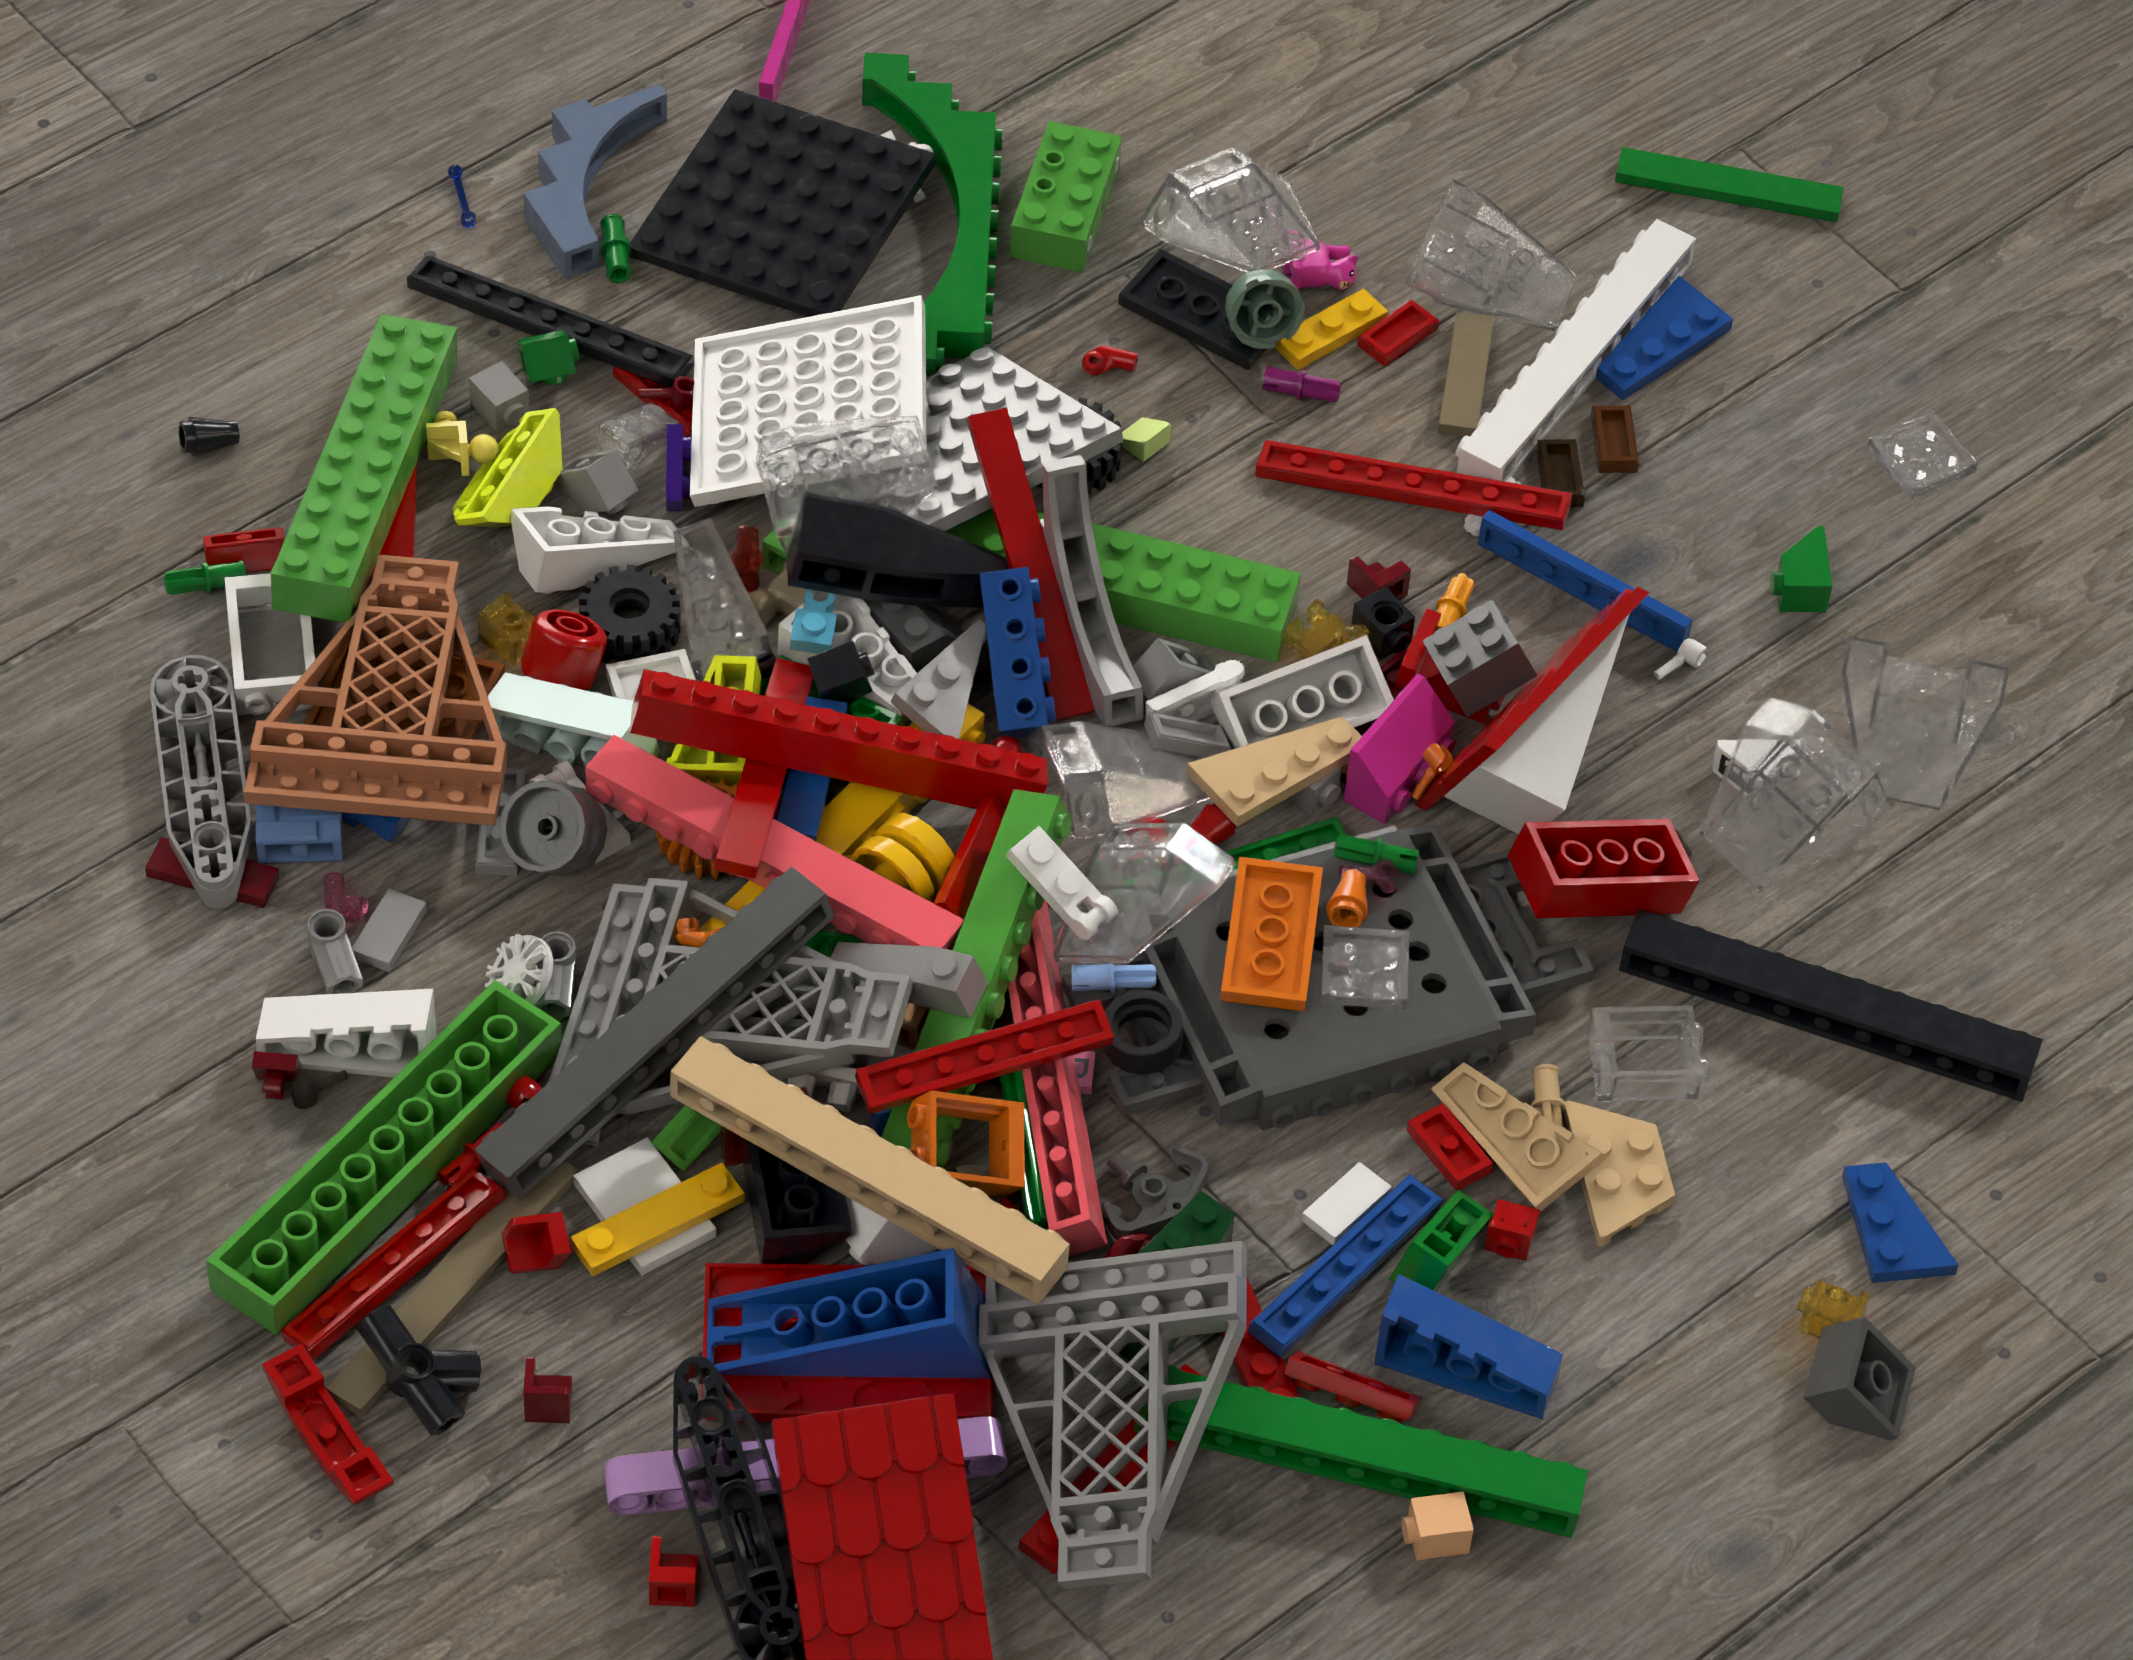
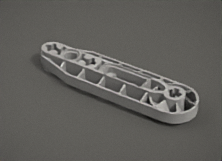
[150,655,254,909]

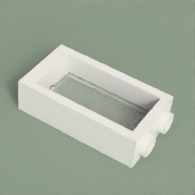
[225,573,318,715]

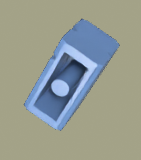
[256,804,343,863]

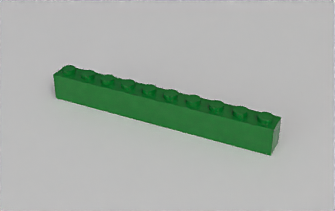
[1134,1365,1588,1538]

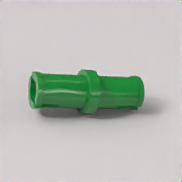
[600,214,631,284]

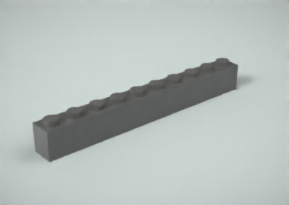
[474,866,835,1201]

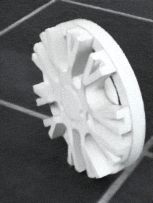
[485,934,553,1005]

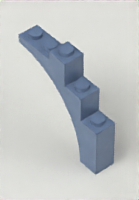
[523,84,667,279]

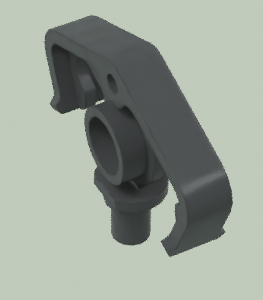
[1101,1144,1209,1240]

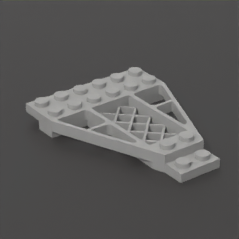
[550,878,913,1115]
[978,1241,1247,1589]

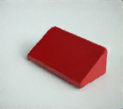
[202,527,285,573]

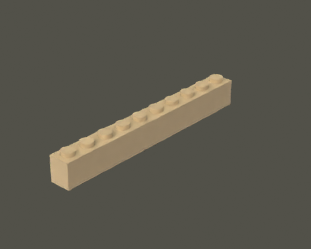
[670,1036,1070,1305]

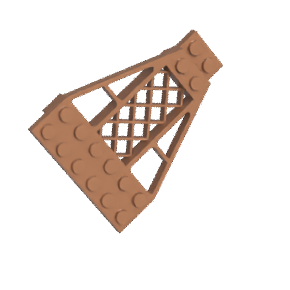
[244,555,507,826]

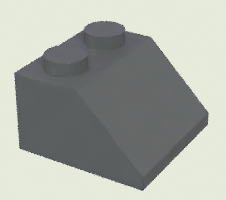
[864,600,965,673]
[1804,1317,1916,1440]

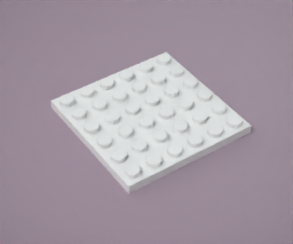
[690,295,927,507]

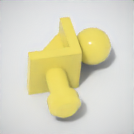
[426,411,499,476]

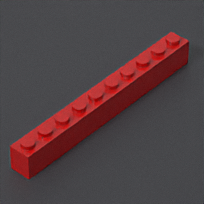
[630,669,1048,809]

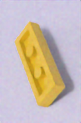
[1274,288,1388,370]

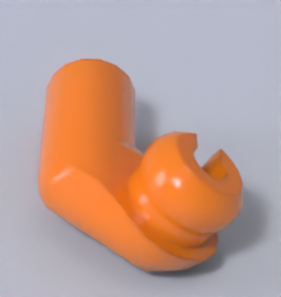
[675,917,722,948]

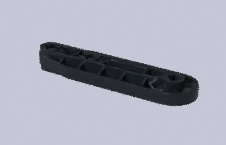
[673,1356,805,1660]

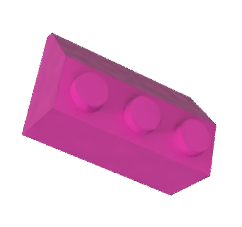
[1344,673,1456,824]

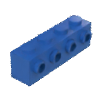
[980,567,1056,738]

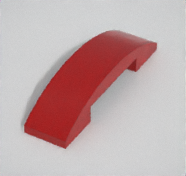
[262,1343,394,1506]

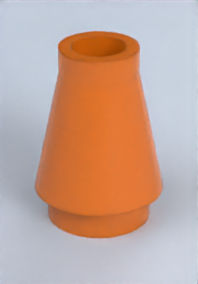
[1326,869,1368,931]

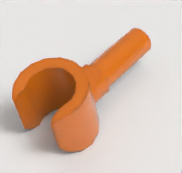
[1411,743,1453,800]

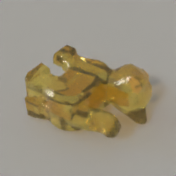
[1284,599,1370,660]

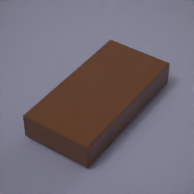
[1590,406,1639,473]

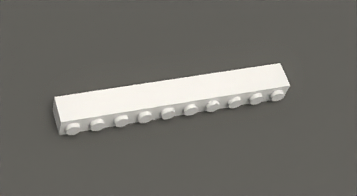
[1456,219,1696,481]

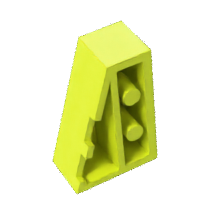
[666,655,761,786]

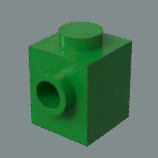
[517,330,580,385]

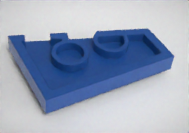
[1842,1162,1959,1283]

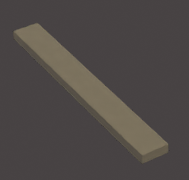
[326,1161,578,1418]

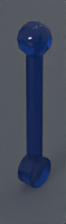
[448,164,476,228]

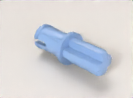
[1072,960,1156,994]

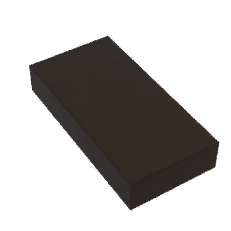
[1536,439,1585,507]

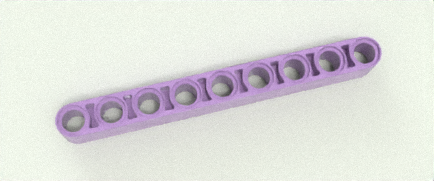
[603,1417,1008,1515]

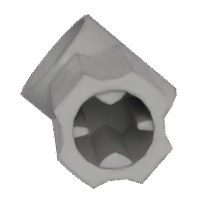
[307,909,363,994]
[534,931,577,1022]

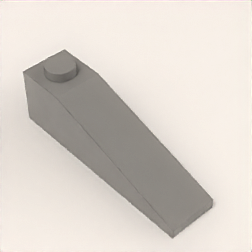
[830,942,988,1018]

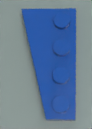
[1596,276,1733,400]

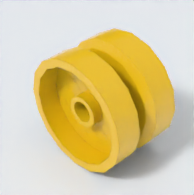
[851,813,955,903]

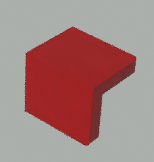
[501,1212,571,1274]
[649,1536,698,1607]

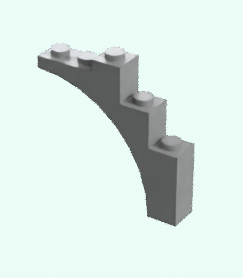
[1040,455,1143,728]

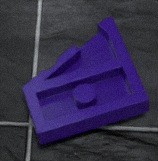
[666,424,691,511]

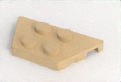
[1563,1101,1675,1247]

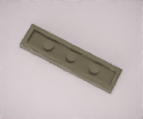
[1438,311,1494,437]

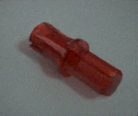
[731,524,763,593]

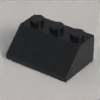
[742,1139,852,1264]

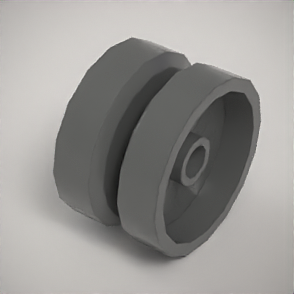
[499,780,608,876]

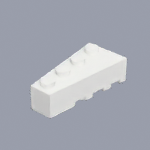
[256,989,437,1078]

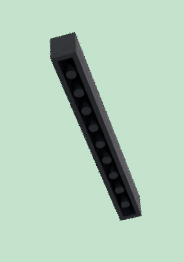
[1619,909,2043,1102]

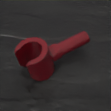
[639,376,695,408]

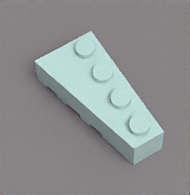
[487,672,662,767]

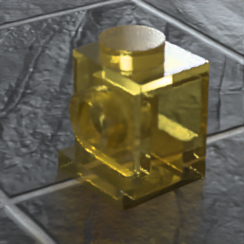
[477,591,535,665]
[1797,1280,1870,1339]

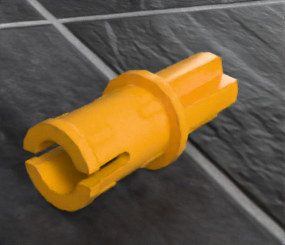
[1436,573,1475,629]

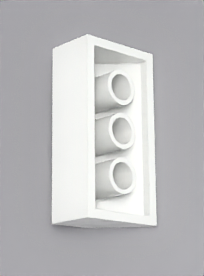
[1210,635,1394,749]

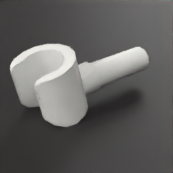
[1653,639,1706,680]

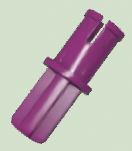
[1262,366,1341,403]

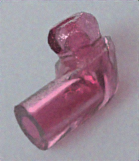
[323,872,369,923]

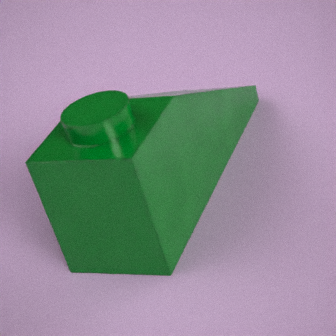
[1389,1190,1494,1292]

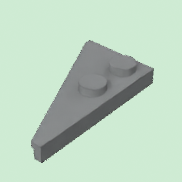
[890,619,986,739]

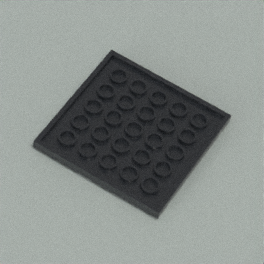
[629,89,936,317]

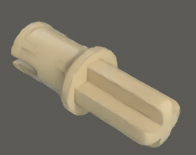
[1531,1064,1565,1126]

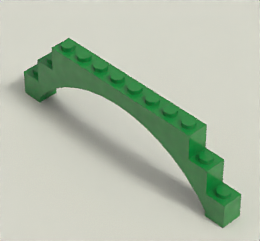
[862,52,1003,377]

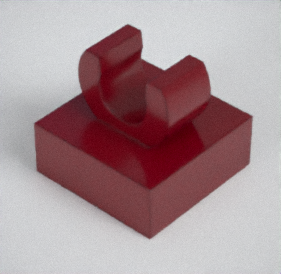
[252,1051,302,1100]

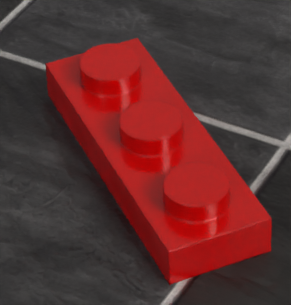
[1284,1351,1422,1423]

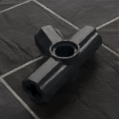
[356,1305,481,1436]

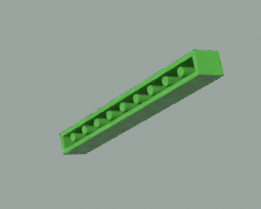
[881,789,1072,1167]

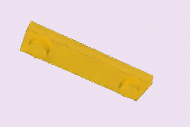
[570,1163,745,1277]

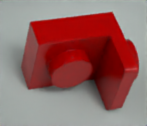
[1484,1199,1540,1261]

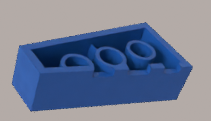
[1374,1274,1563,1420]

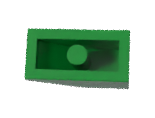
[1770,526,1832,612]

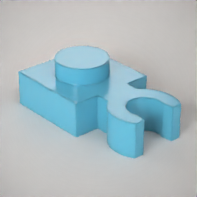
[790,589,837,654]

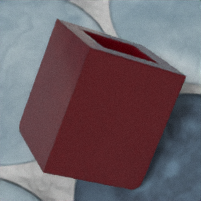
[1346,556,1411,600]
[523,1357,572,1423]

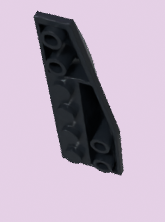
[786,492,1009,607]

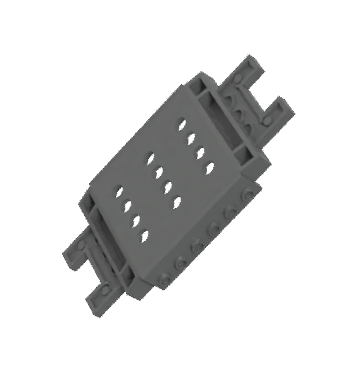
[1061,825,1594,1130]

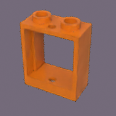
[907,1090,1025,1197]

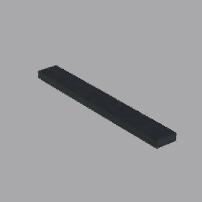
[407,255,694,388]

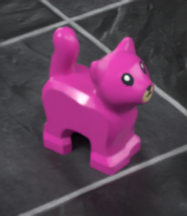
[1281,240,1358,291]

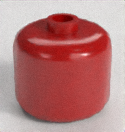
[521,609,607,691]

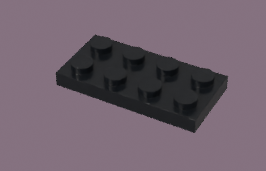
[1118,249,1266,370]

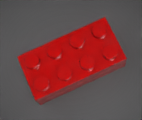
[1507,819,1700,919]

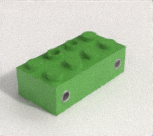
[1010,121,1122,273]

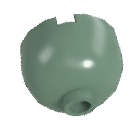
[1225,269,1305,349]

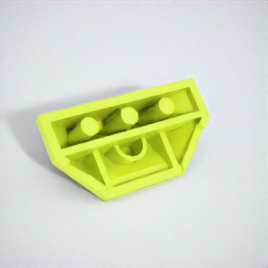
[452,408,563,528]

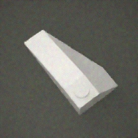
[510,507,688,594]
[777,591,917,716]

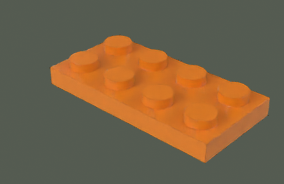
[1220,857,1323,1012]

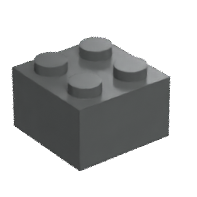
[1422,599,1538,717]

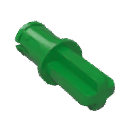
[164,560,246,595]
[1334,834,1419,876]

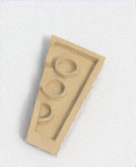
[1187,716,1362,827]
[1431,1062,1605,1212]

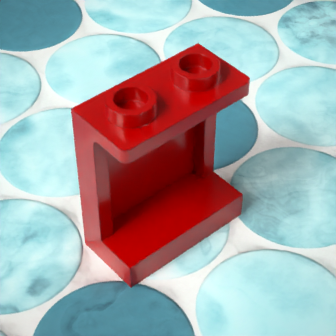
[1394,608,1505,724]

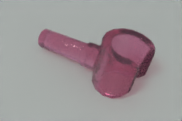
[1339,859,1401,893]

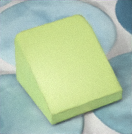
[1122,417,1171,462]

